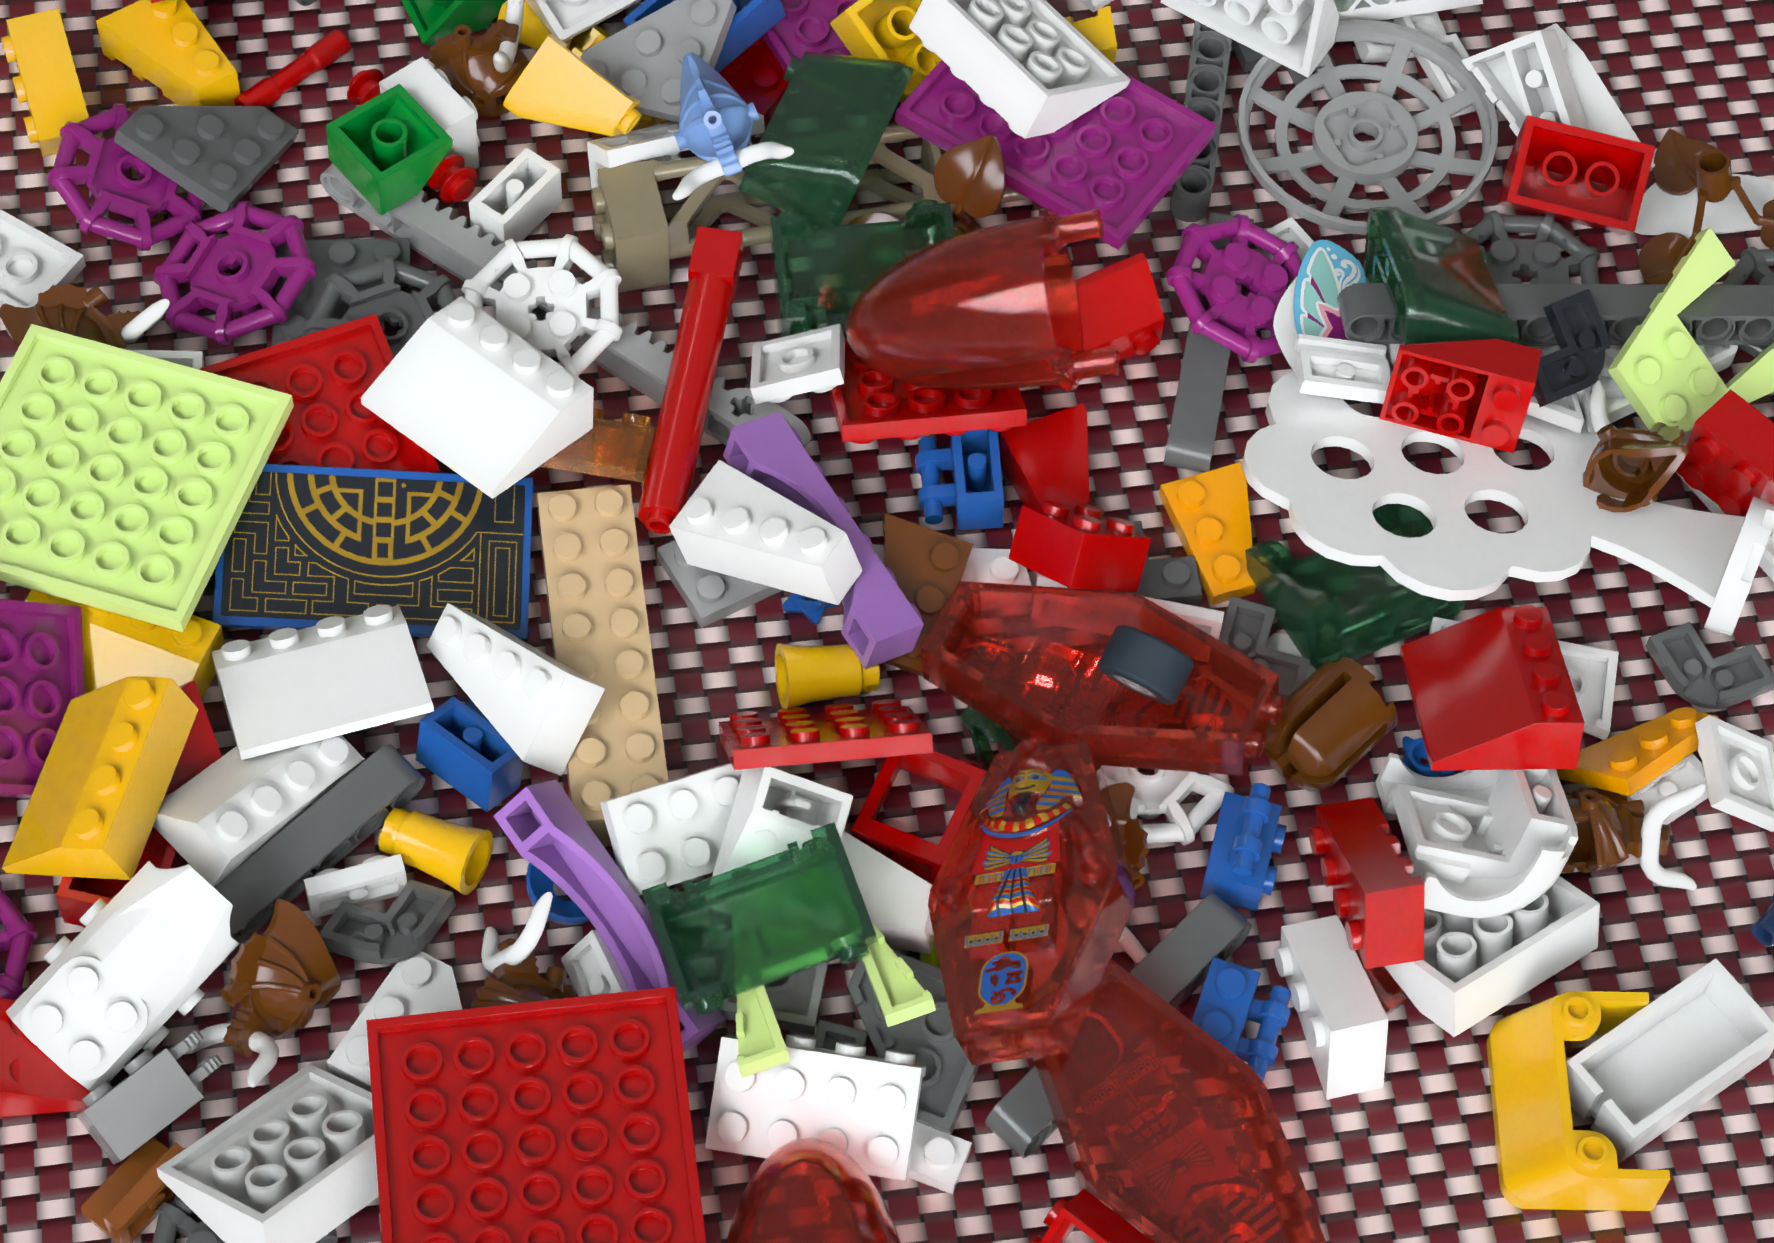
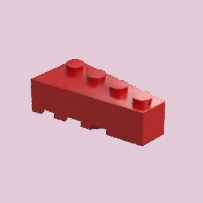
[1309,797,1425,969]

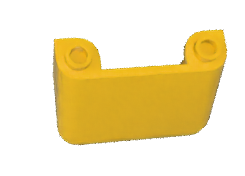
[503,26,668,137]

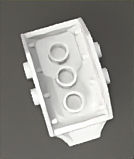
[6,861,239,1091]

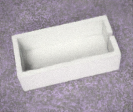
[1566,958,1774,1163]

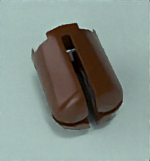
[1260,656,1398,792]

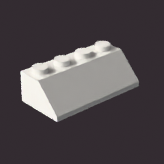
[153,735,364,887]

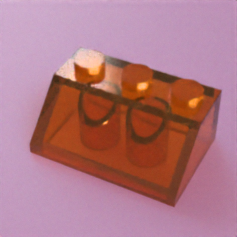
[539,408,656,483]

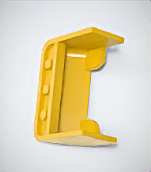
[1487,991,1670,1211]

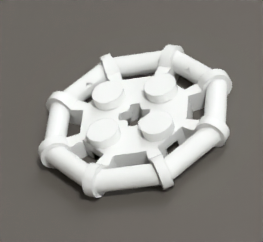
[461,234,623,378]
[1058,697,1234,846]

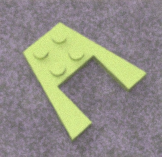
[1607,228,1774,433]
[732,865,936,1078]

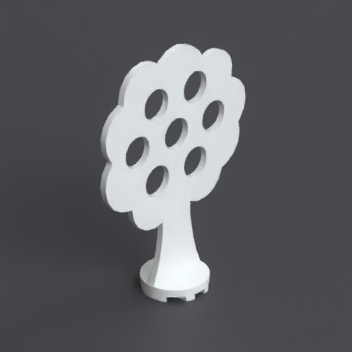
[1242,344,1774,636]

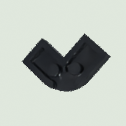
[1533,289,1610,407]

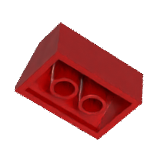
[1497,115,1656,235]
[1017,252,1165,393]

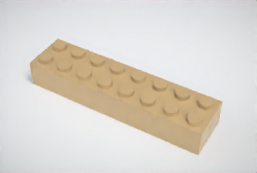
[537,484,668,847]

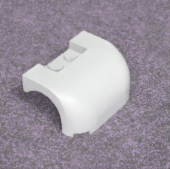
[1375,753,1578,918]

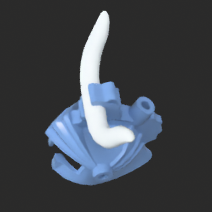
[672,52,794,200]

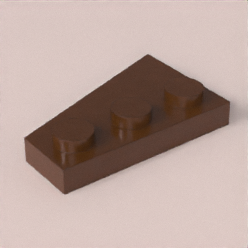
[883,513,973,678]

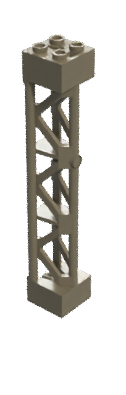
[591,123,1028,293]

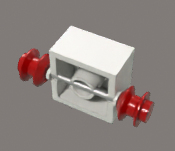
[347,57,480,203]

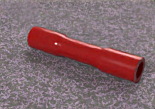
[234,29,351,109]

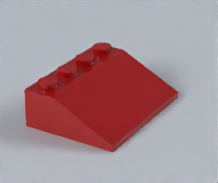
[1400,605,1585,771]

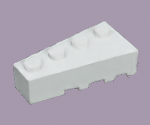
[669,460,863,605]
[426,603,605,776]

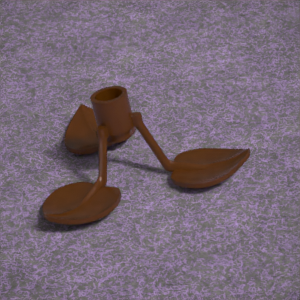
[1638,128,1774,284]
[833,135,1019,343]

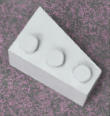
[1461,30,1589,137]
[1274,915,1388,1100]

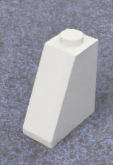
[829,831,947,954]

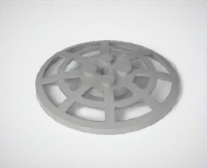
[1237,19,1498,236]

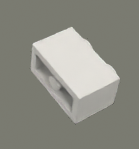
[469,148,562,246]

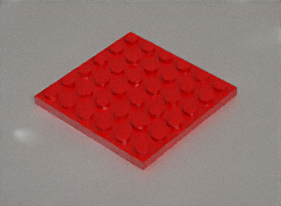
[366,986,706,1243]

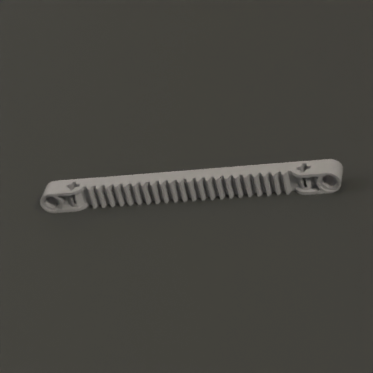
[320,163,811,448]

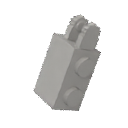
[76,1029,223,1164]

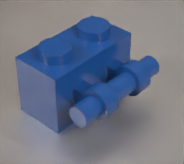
[915,429,1004,530]
[416,696,535,812]
[1200,783,1287,911]
[1178,957,1291,1083]

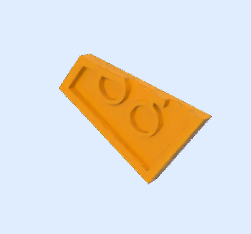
[1159,461,1256,606]
[1556,707,1718,796]

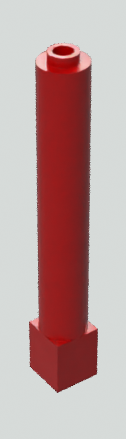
[637,226,743,534]

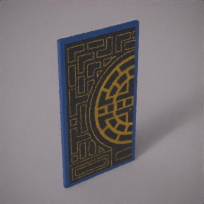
[211,464,535,642]

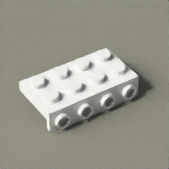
[705,1034,927,1181]

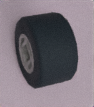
[1098,625,1194,705]

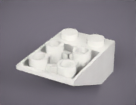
[703,767,853,919]

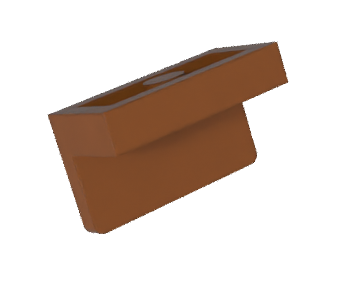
[80,1137,184,1243]

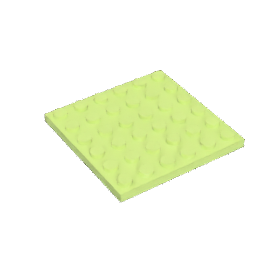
[0,324,294,632]

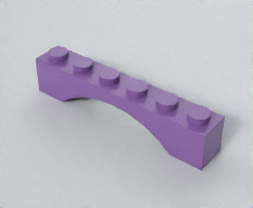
[723,411,924,669]
[493,780,726,1052]

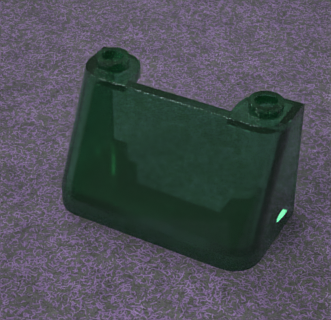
[738,51,914,235]
[770,199,964,339]
[1363,206,1519,345]
[1245,504,1467,670]
[642,822,876,1016]

